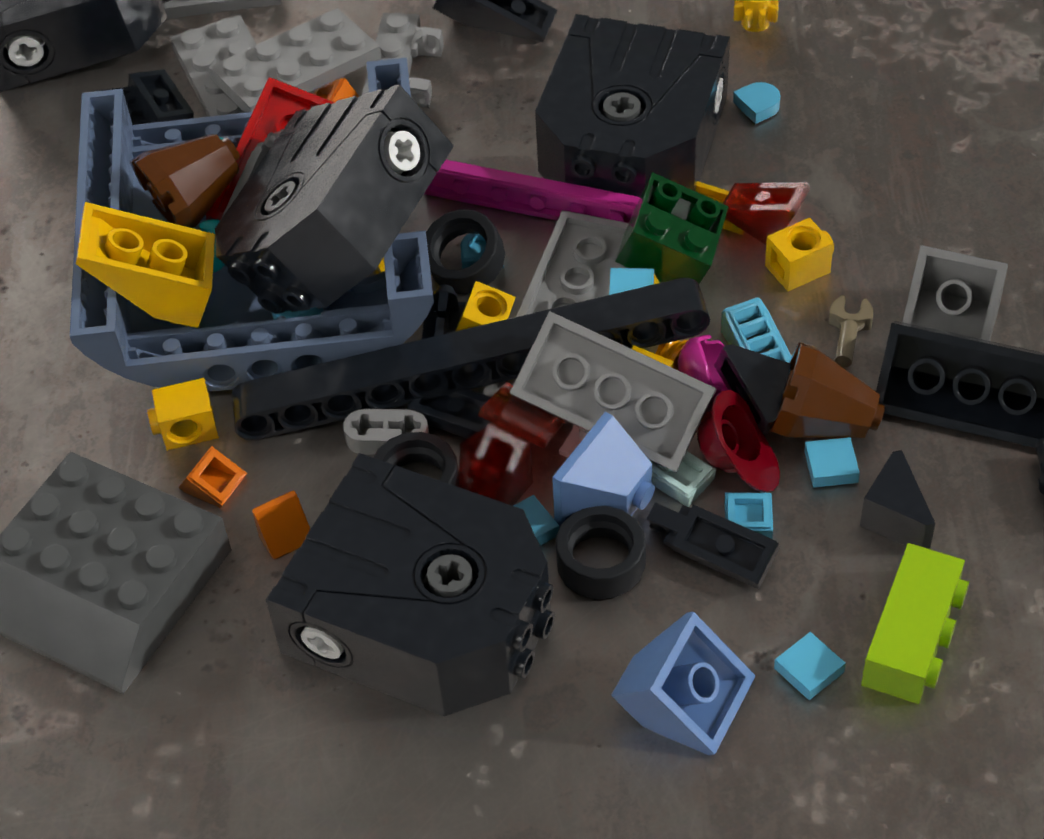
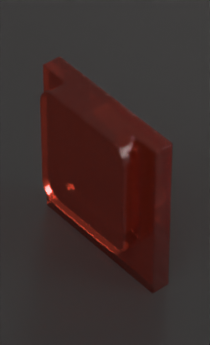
[478,382,566,448]

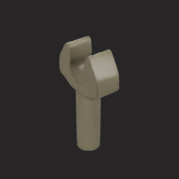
[828,295,874,367]

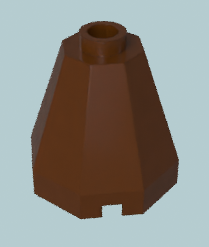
[129,134,240,228]
[770,342,885,438]

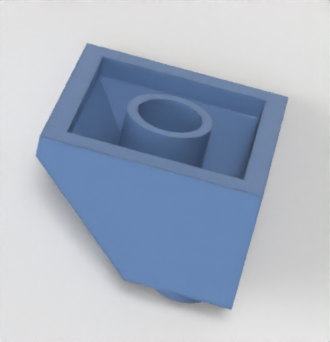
[552,412,655,528]
[611,611,756,755]

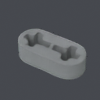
[343,409,429,454]

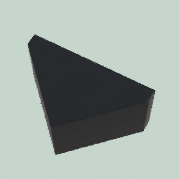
[714,344,792,437]
[860,450,935,549]

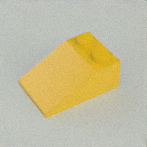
[76,202,215,328]

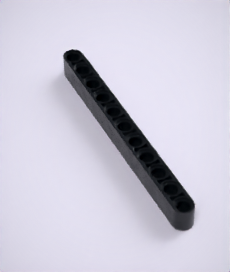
[231,278,710,440]

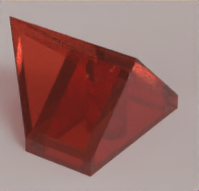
[723,182,811,245]
[459,423,533,506]

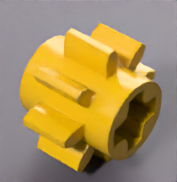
[733,0,779,32]

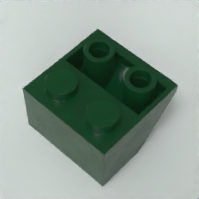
[615,172,729,284]

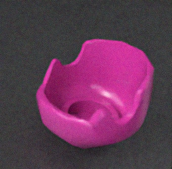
[677,335,728,403]

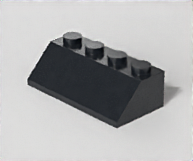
[876,321,1044,447]

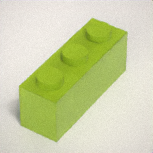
[861,543,969,704]

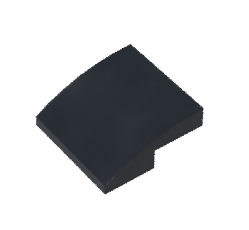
[91,69,194,125]

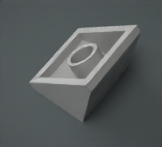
[902,245,1008,341]

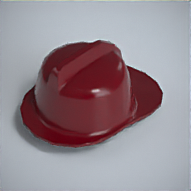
[696,390,780,493]

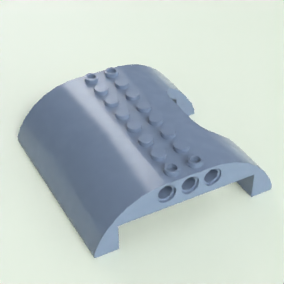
[70,57,434,391]

